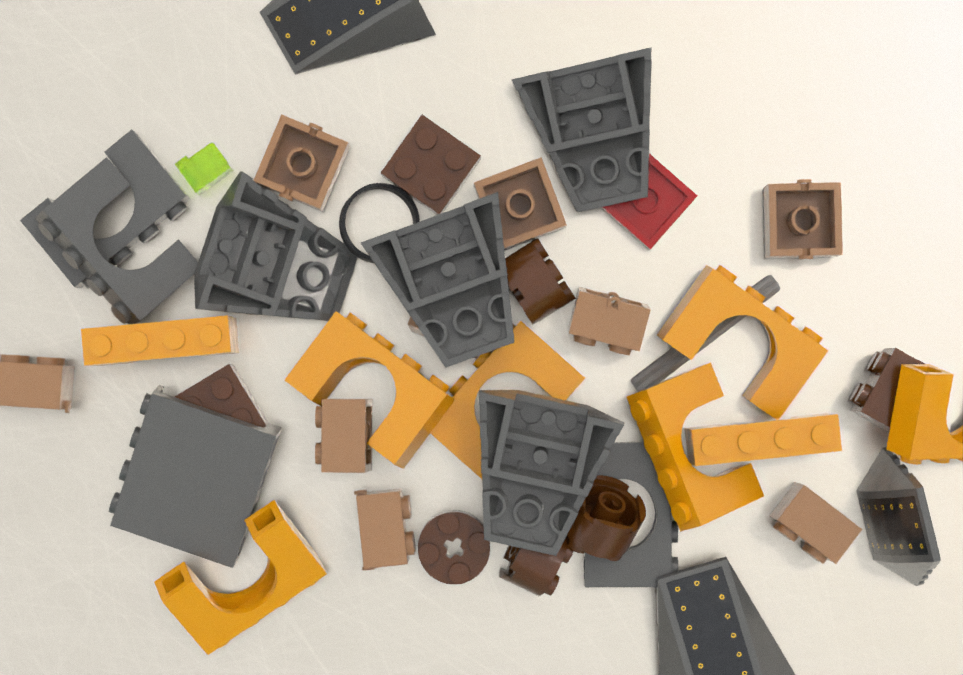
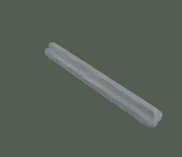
[631,275,781,392]

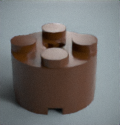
[505,238,576,325]
[567,475,646,561]
[418,510,490,584]
[499,536,574,596]

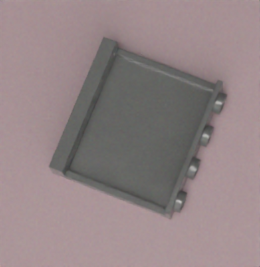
[109,385,282,568]

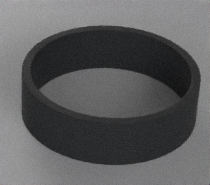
[339,183,420,263]

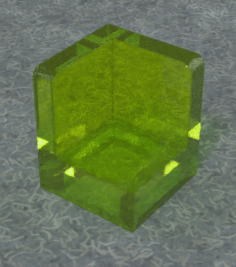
[175,143,234,196]

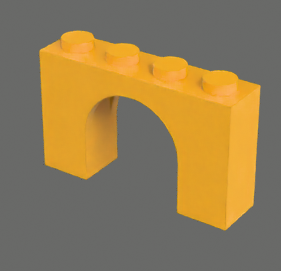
[657,265,829,420]
[285,311,455,469]
[81,315,239,366]
[430,321,585,479]
[626,362,764,532]
[886,364,963,465]
[684,413,842,466]
[154,500,327,655]

